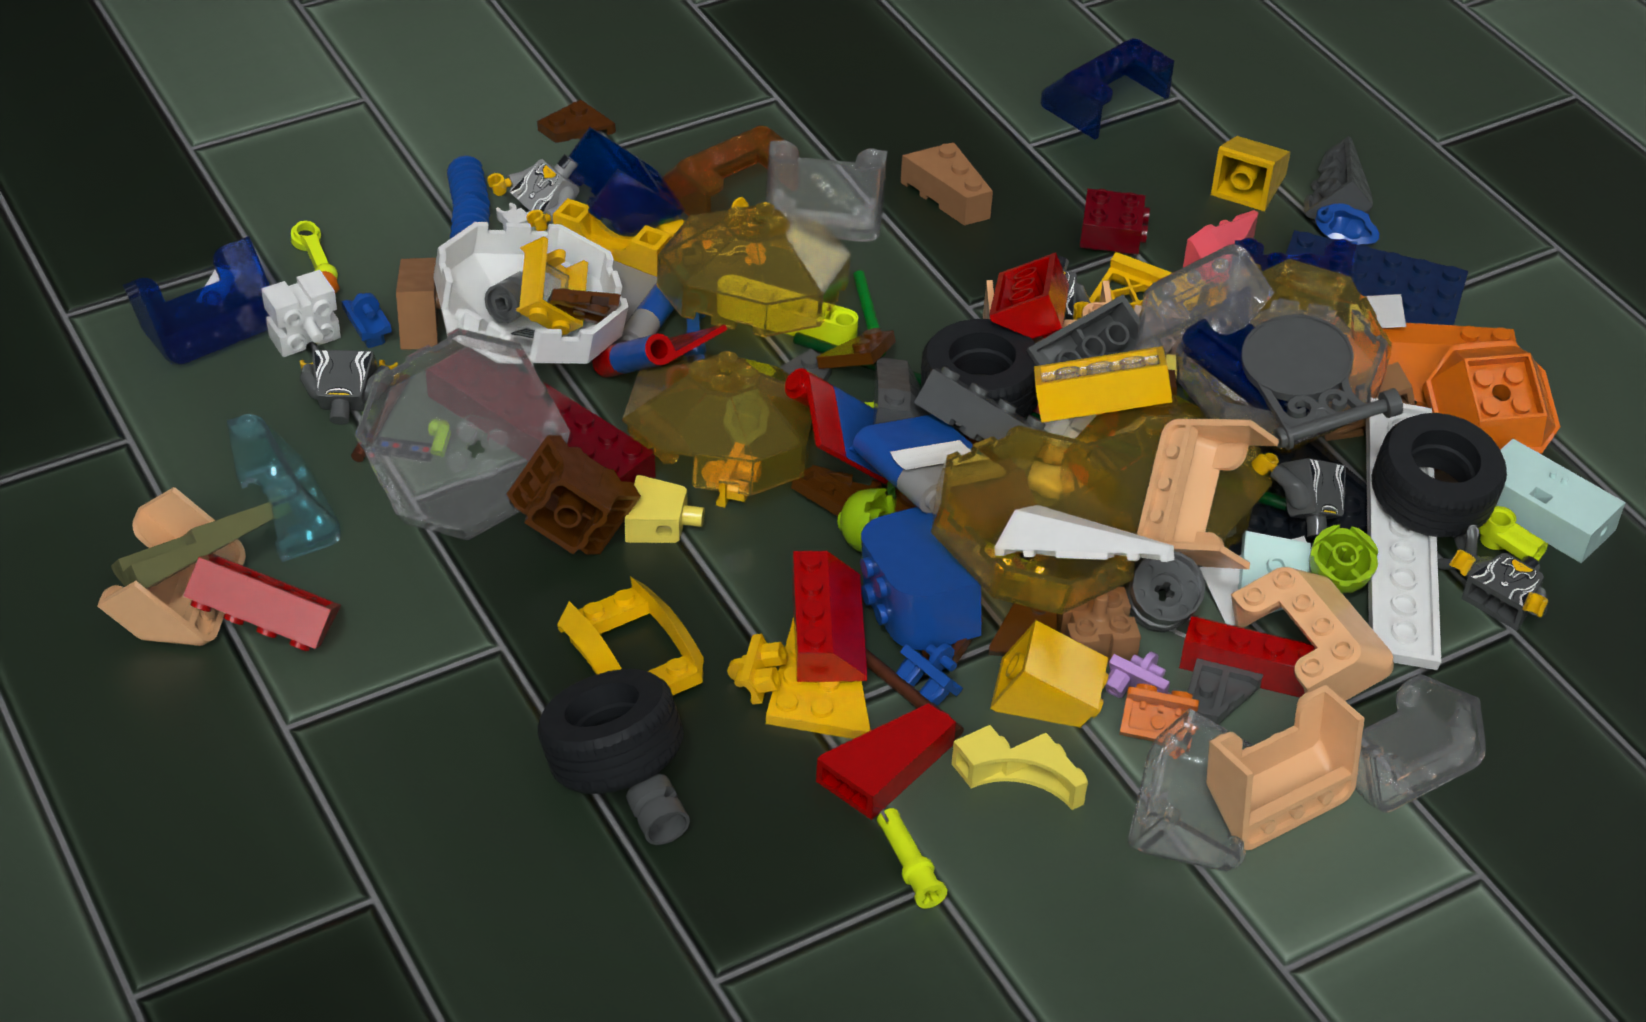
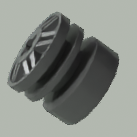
[1126,551,1205,632]

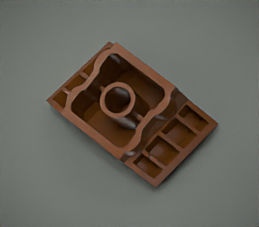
[506,435,641,554]

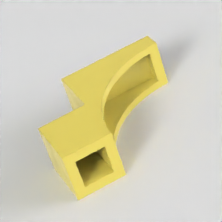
[952,725,1088,810]

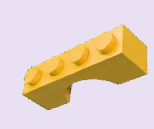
[552,198,672,277]

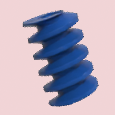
[447,156,490,208]
[450,193,490,239]

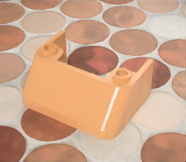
[1137,419,1279,569]

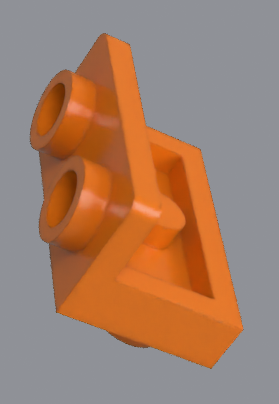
[1119,683,1199,749]

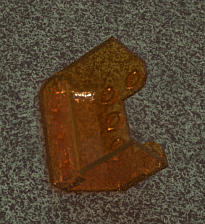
[660,126,799,231]

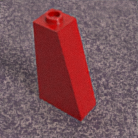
[816,703,956,820]

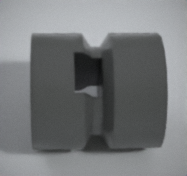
[484,271,523,323]
[626,774,690,845]

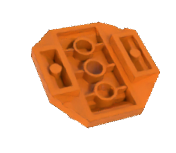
[1422,340,1561,454]

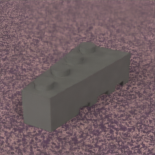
[914,366,1050,471]

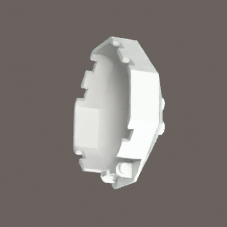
[433,222,629,364]

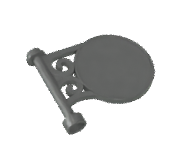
[1241,314,1403,450]

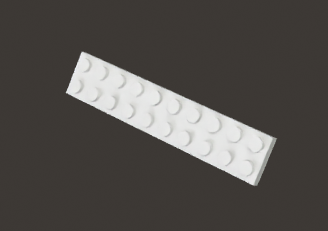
[1366,397,1441,670]

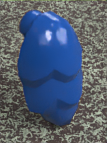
[1316,203,1380,246]

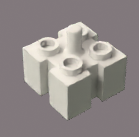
[261,270,341,357]

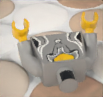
[487,154,579,231]

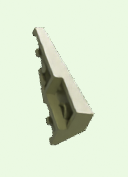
[111,496,291,590]

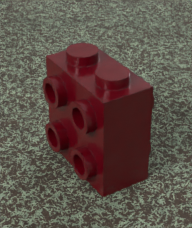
[1080,188,1150,254]

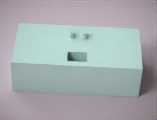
[1496,439,1626,563]

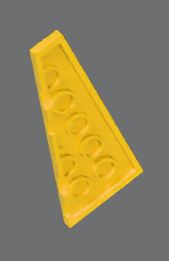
[766,617,871,739]

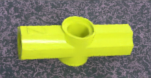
[1478,506,1548,562]

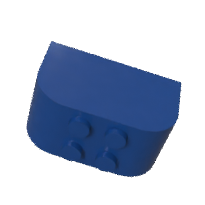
[860,507,981,650]

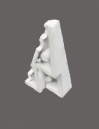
[995,505,1174,562]

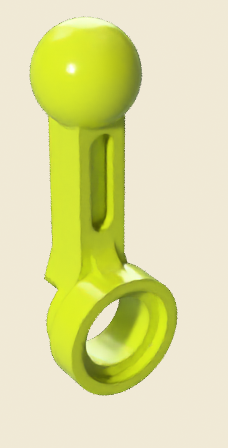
[291,221,338,279]

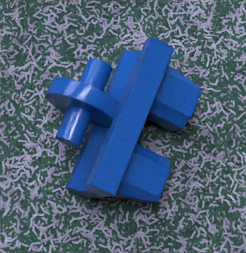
[342,293,392,348]
[896,643,963,706]

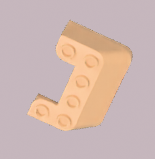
[97,487,246,646]
[1231,567,1394,701]
[1206,685,1365,850]

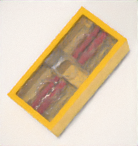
[1034,346,1173,423]

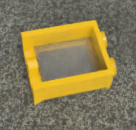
[516,236,588,335]

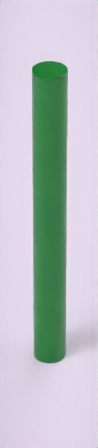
[853,270,886,357]

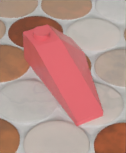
[1182,210,1259,292]

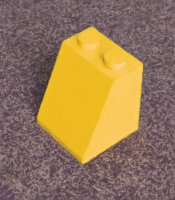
[1211,136,1291,212]
[990,620,1109,728]

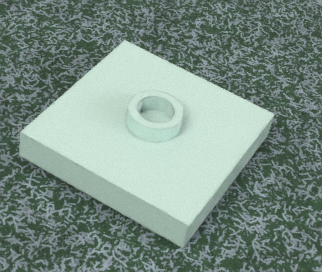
[1238,531,1311,590]

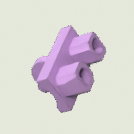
[1105,651,1171,698]

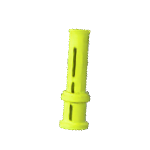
[877,808,948,909]

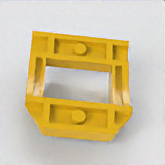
[557,576,704,696]

